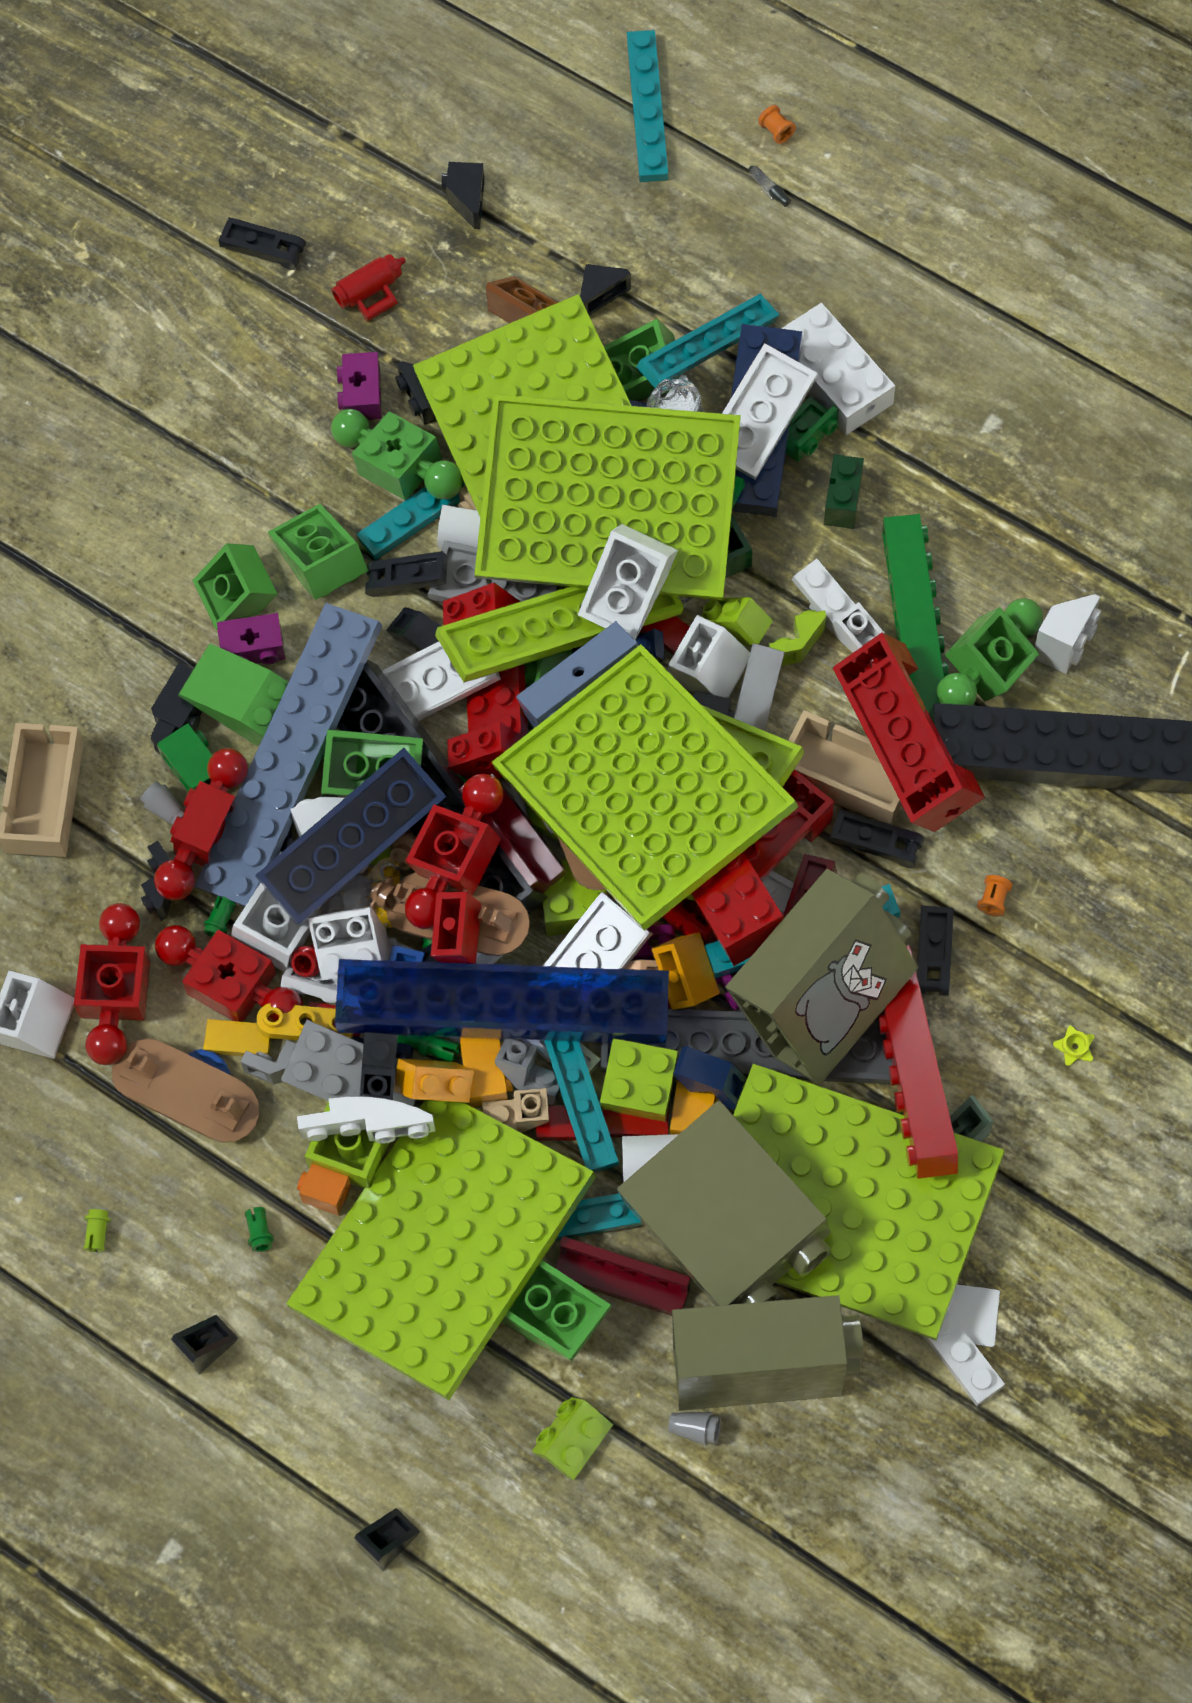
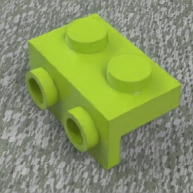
[532,1397,613,1480]

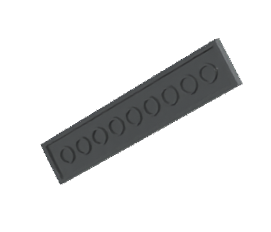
[600,1006,930,1084]

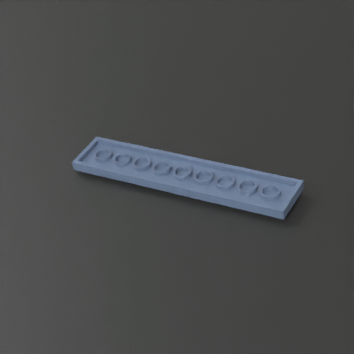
[195,603,383,907]

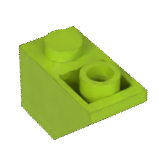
[700,597,773,645]

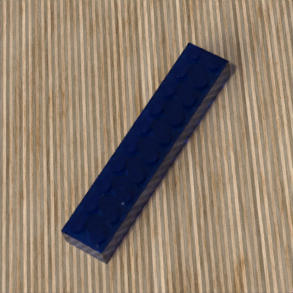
[335,959,669,1044]

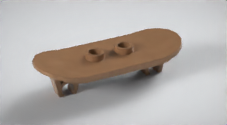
[387,872,530,956]
[112,1039,259,1143]

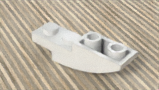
[792,559,884,662]
[297,1097,435,1144]

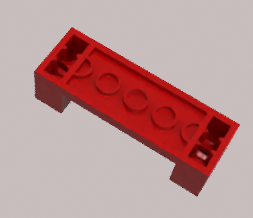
[443,583,528,780]
[832,632,985,832]
[662,769,834,950]

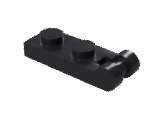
[218,217,306,270]
[365,551,448,597]
[830,809,925,868]
[917,905,954,996]

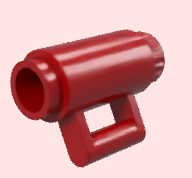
[331,254,406,322]

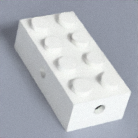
[781,302,895,435]

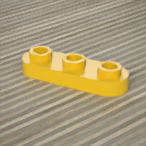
[257,1004,355,1041]

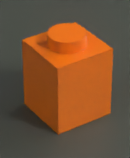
[297,1163,352,1216]

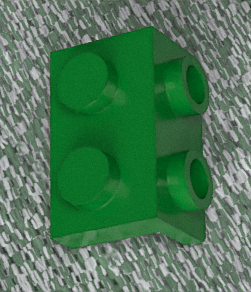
[786,396,839,462]

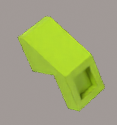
[769,610,826,666]

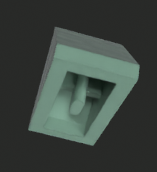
[950,1095,993,1142]

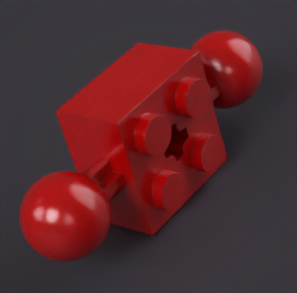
[154,748,248,901]
[405,774,504,929]
[74,903,151,1066]
[155,925,304,1022]

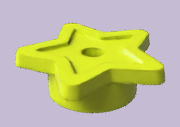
[1053,1025,1095,1066]

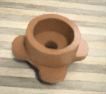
[370,877,396,911]

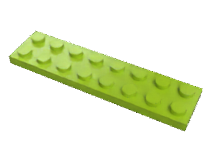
[435,587,684,683]

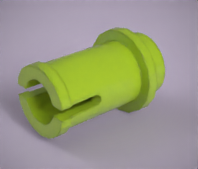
[83,1209,111,1252]

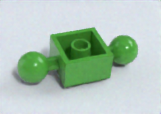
[331,409,463,500]
[936,598,1043,706]

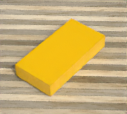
[203,1019,271,1056]

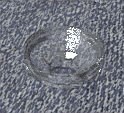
[646,379,702,412]

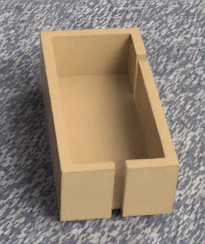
[788,710,902,825]
[0,723,84,857]

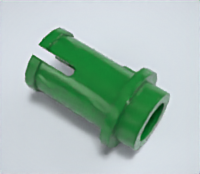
[203,896,236,937]
[244,1207,274,1252]

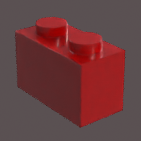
[431,892,481,967]

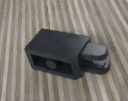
[150,663,203,754]

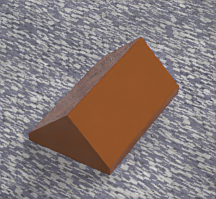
[486,276,559,324]

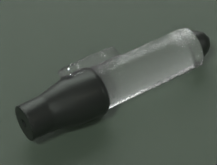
[749,166,791,207]

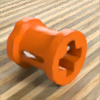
[758,105,796,144]
[977,875,1013,916]

